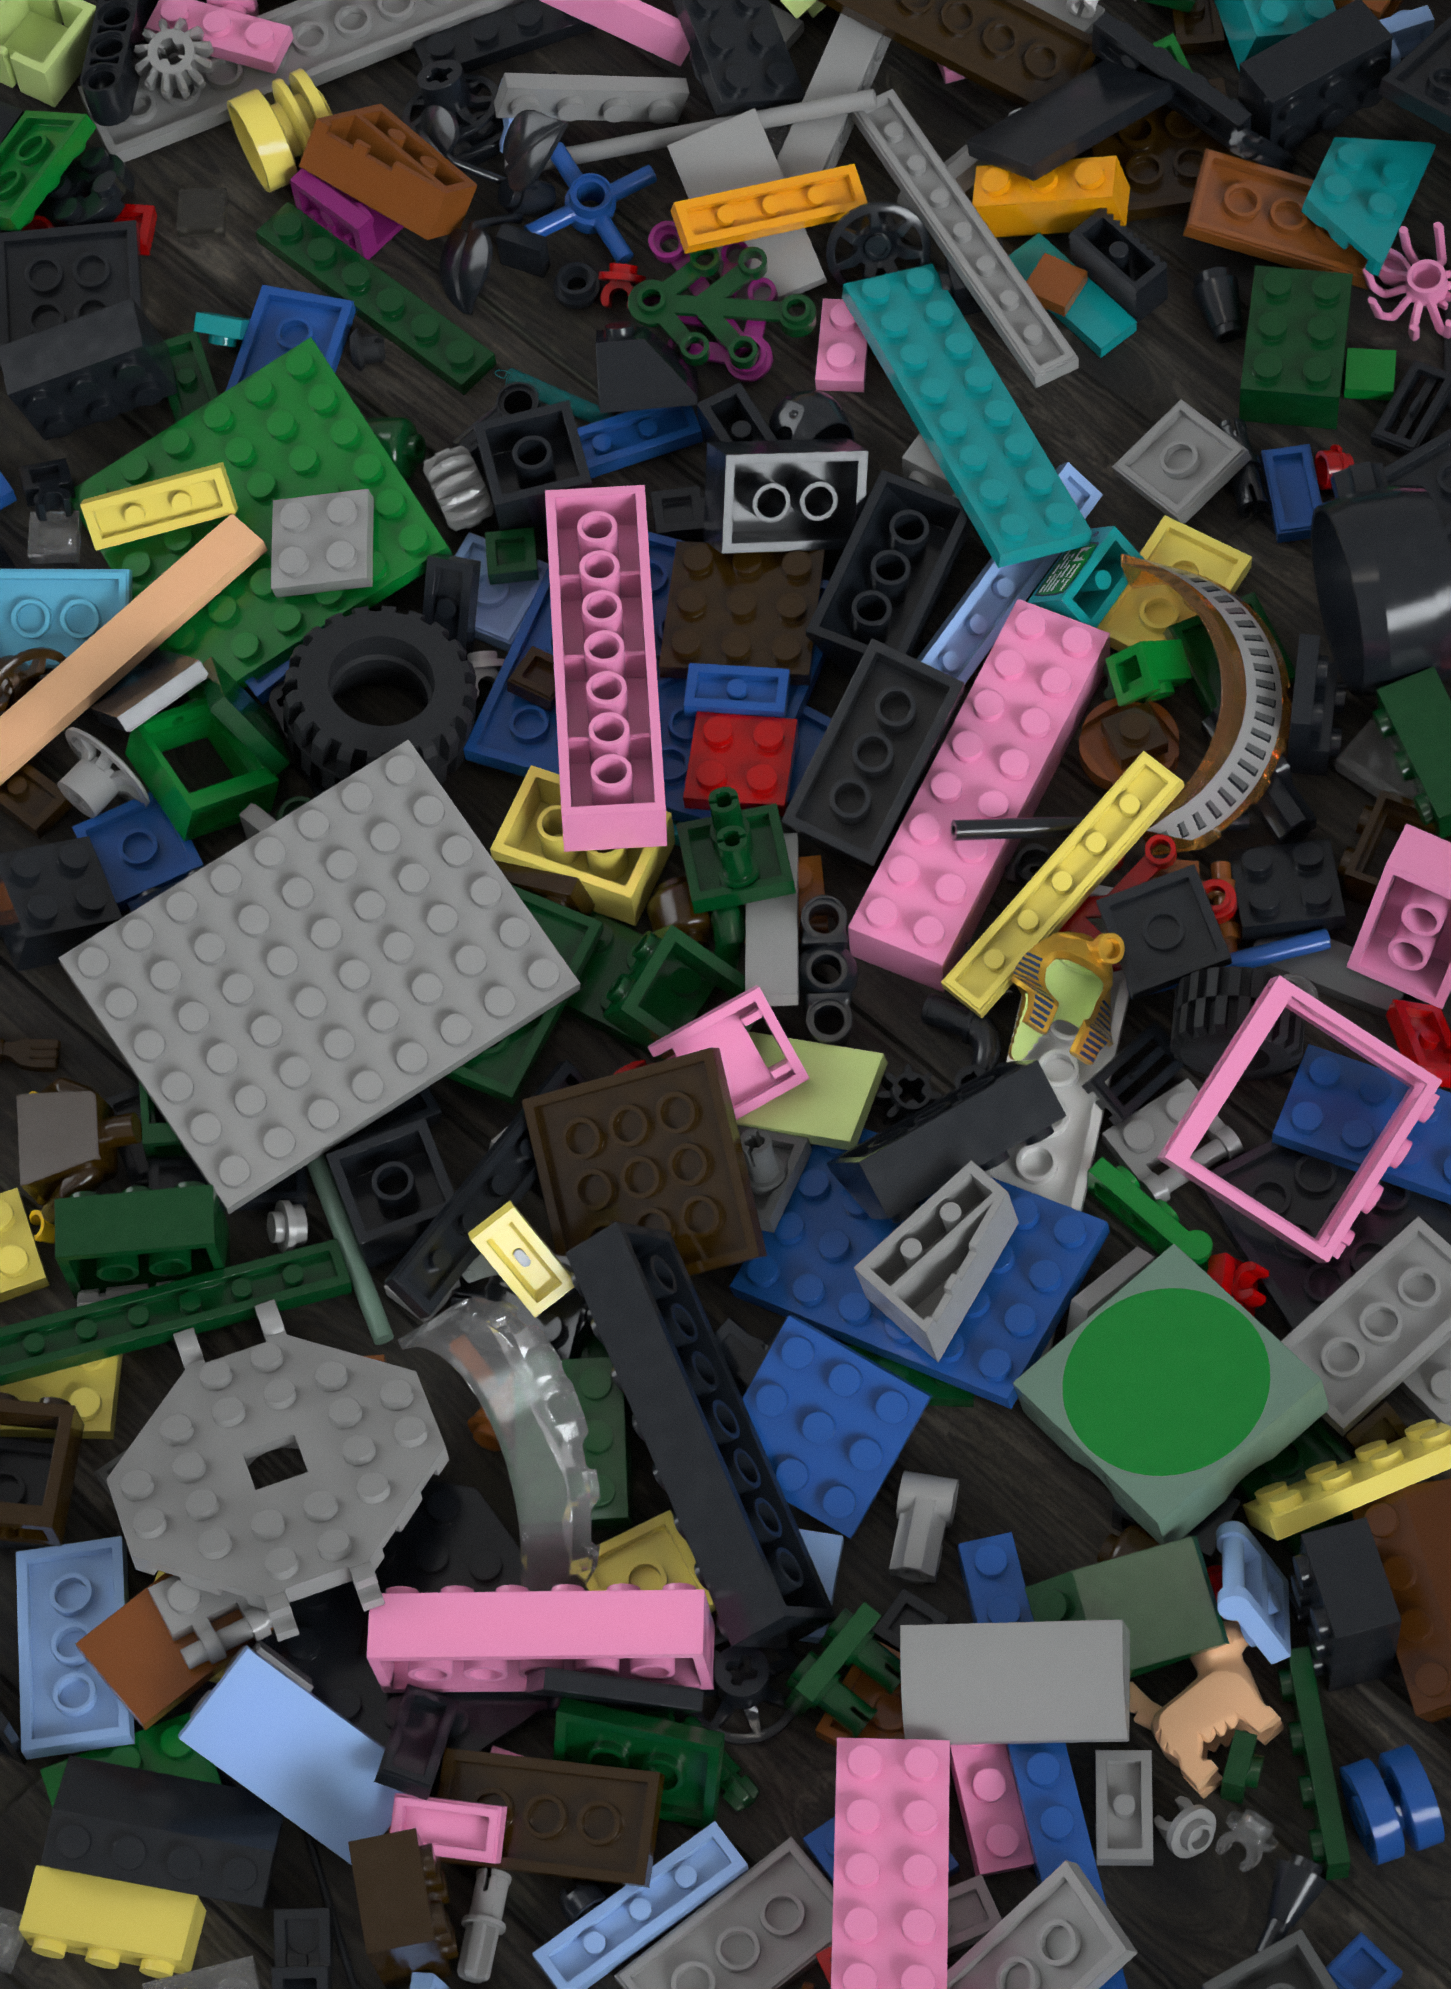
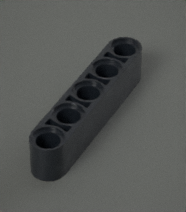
[80,0,157,126]

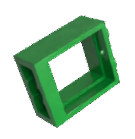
[125,698,280,842]

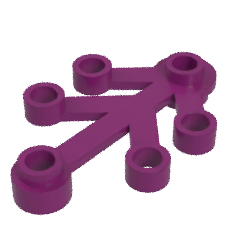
[643,221,778,382]

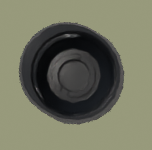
[768,390,855,442]

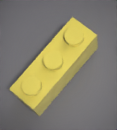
[18,1865,206,1979]

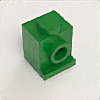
[1105,639,1192,707]

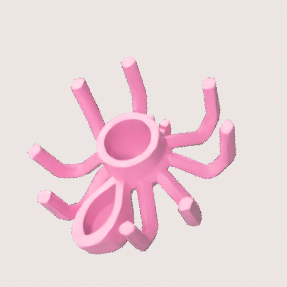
[1363,222,1451,342]

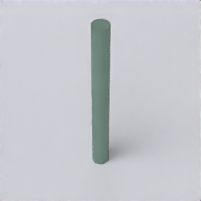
[306,1154,394,1345]

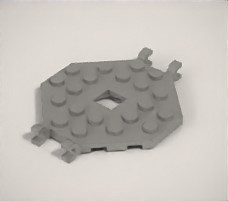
[106,1299,449,1642]

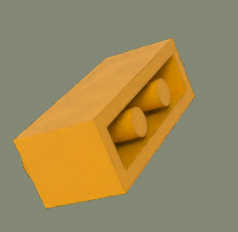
[972,155,1130,238]

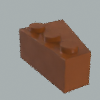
[299,103,478,240]

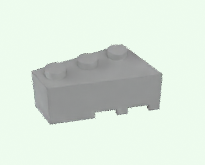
[854,1160,1019,1362]

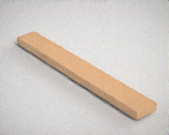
[0,513,267,786]

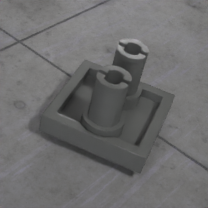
[737,1125,812,1233]

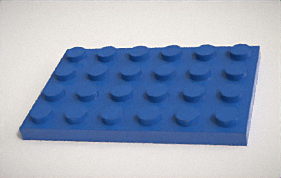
[729,1128,1110,1409]

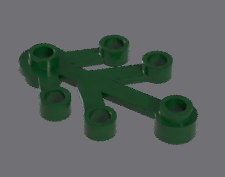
[628,247,817,369]

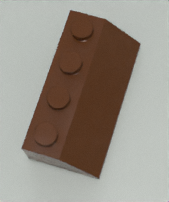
[1351,1479,1451,1723]

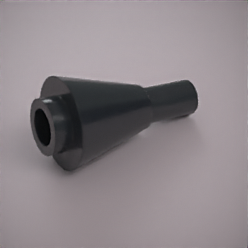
[1254,1853,1329,1953]

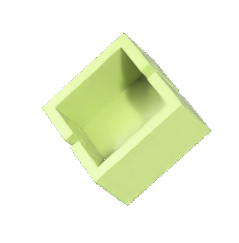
[0,0,96,107]

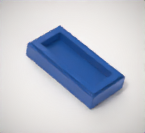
[1260,444,1322,543]

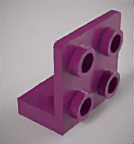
[290,168,404,260]

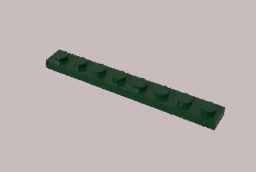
[0,1238,352,1386]

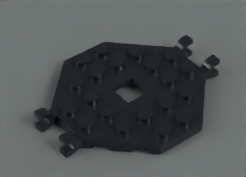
[250,1481,562,1787]

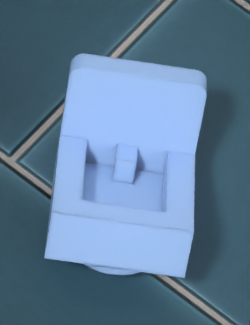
[1379,5,1435,72]

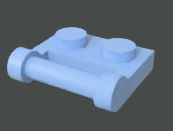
[1216,1521,1291,1665]

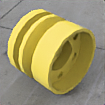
[227,68,333,193]

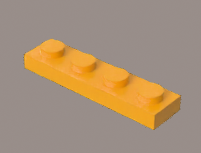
[670,164,868,254]

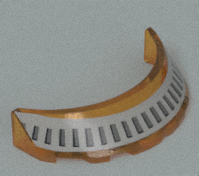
[1120,554,1292,855]

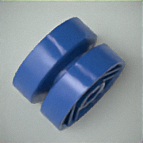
[1339,1744,1445,1866]

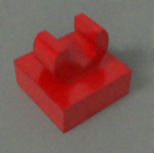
[1207,1253,1269,1316]

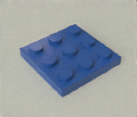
[742,1315,933,1539]

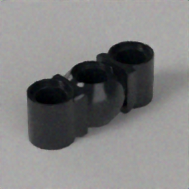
[799,895,859,1047]

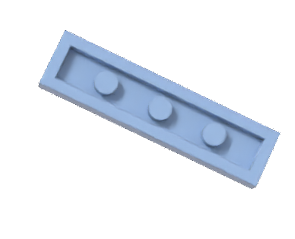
[532,1821,749,1989]

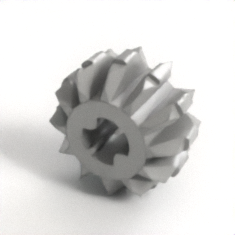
[134,17,214,100]
[423,445,494,531]

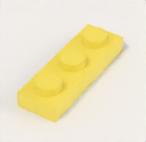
[80,462,238,551]

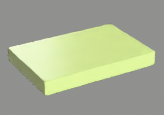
[736,1032,888,1150]

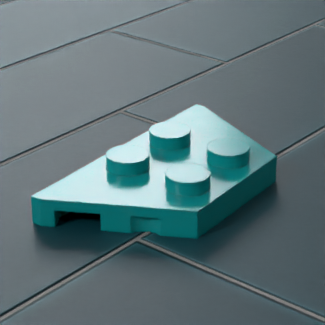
[1301,137,1436,277]

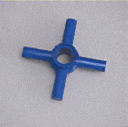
[523,142,657,264]

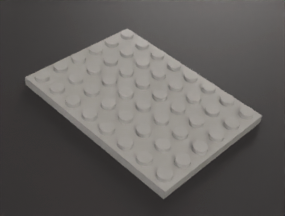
[58,739,580,1214]

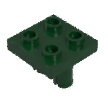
[676,787,796,914]
[783,1602,901,1738]

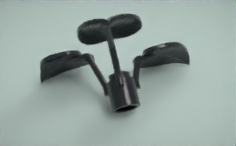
[415,105,568,315]

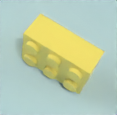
[490,765,675,926]

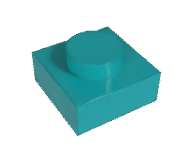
[193,312,250,347]

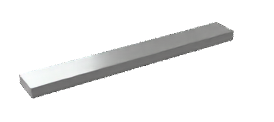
[851,89,1079,388]

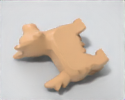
[1130,1620,1284,1799]

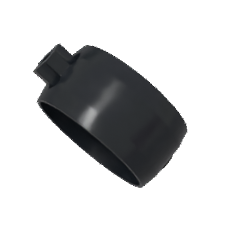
[1311,461,1451,696]

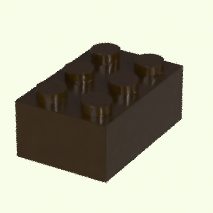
[348,1828,460,1989]

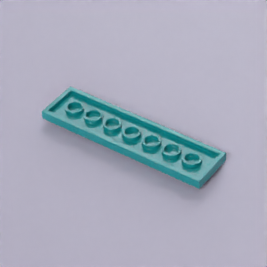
[842,264,1092,568]

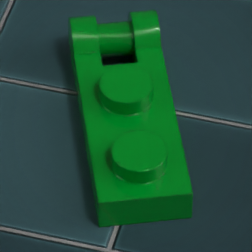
[1087,1157,1213,1273]

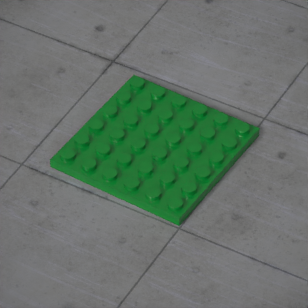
[72,337,453,699]

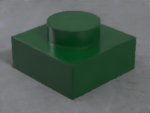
[485,527,539,585]
[1220,1729,1265,1804]

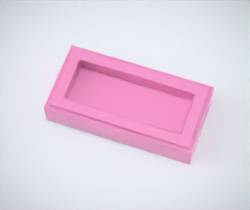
[390,1793,507,1864]

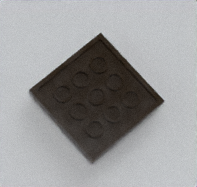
[522,1047,767,1276]

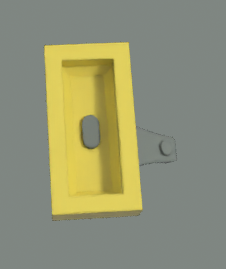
[462,1201,574,1317]

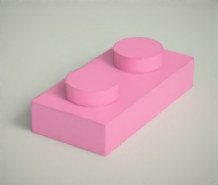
[815,298,869,392]

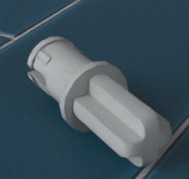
[457,1868,512,1984]

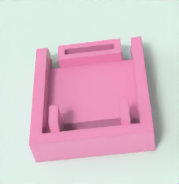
[648,985,810,1120]

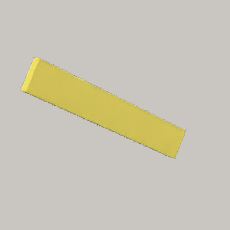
[941,751,1184,1019]

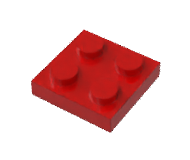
[683,711,798,816]

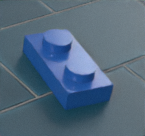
[683,663,791,718]

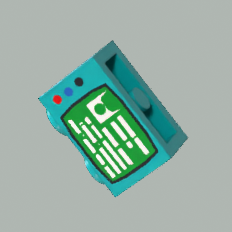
[1027,526,1145,628]

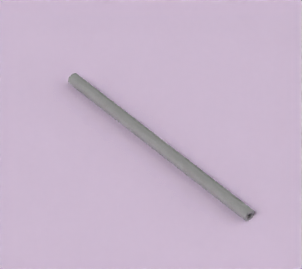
[505,89,877,171]

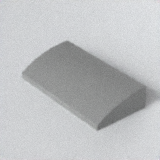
[900,1620,1130,1745]

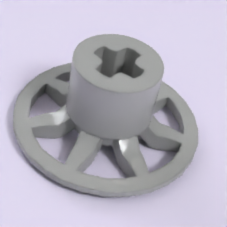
[57,727,150,818]

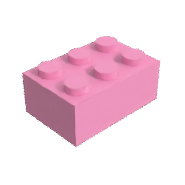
[1346,823,1451,1009]

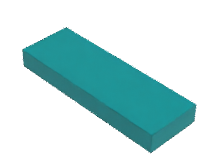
[1008,233,1137,358]

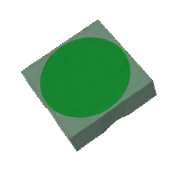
[1013,1244,1330,1545]

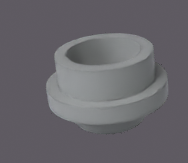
[267,1200,308,1253]

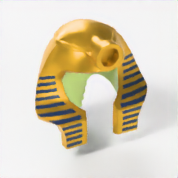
[1008,932,1125,1065]

